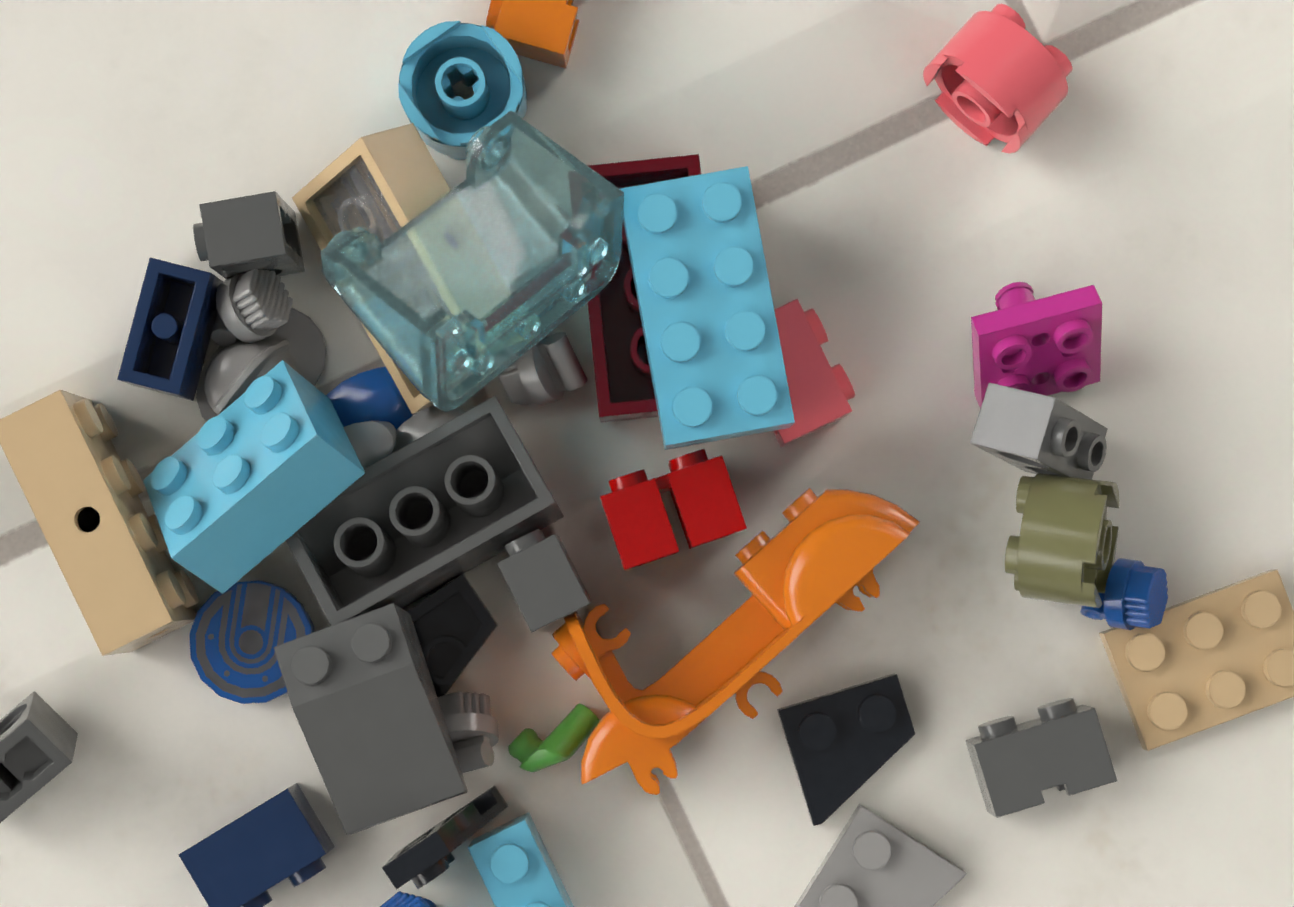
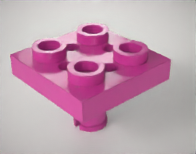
[971,282,1102,409]

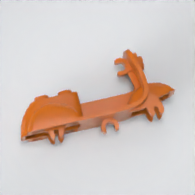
[551,488,920,795]

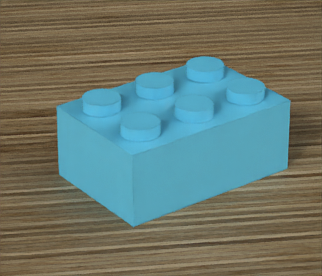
[143,360,365,594]

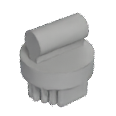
[211,269,293,346]
[499,332,588,406]
[438,691,499,773]

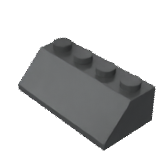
[286,396,564,626]

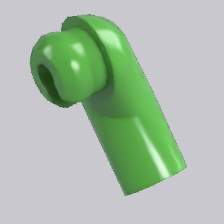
[508,703,600,773]

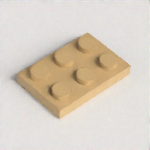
[1099,569,1294,751]

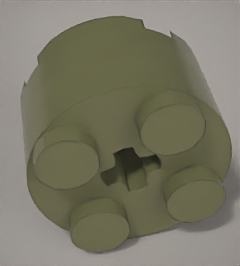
[1005,473,1119,608]

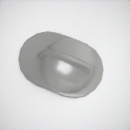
[196,308,326,422]

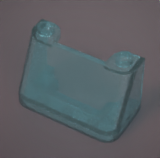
[320,111,624,412]

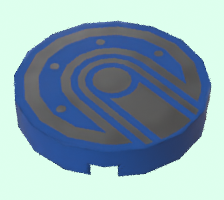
[189,581,315,704]

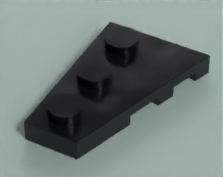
[407,574,498,697]

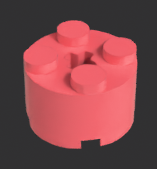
[923,4,1073,154]

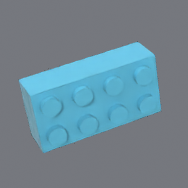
[619,166,795,450]

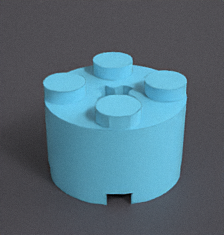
[398,21,527,160]

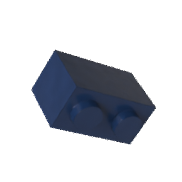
[117,257,223,401]
[178,783,335,907]

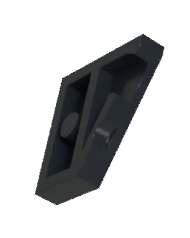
[777,673,915,826]
[382,785,508,890]

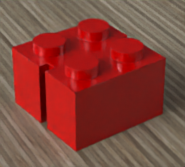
[600,449,747,571]

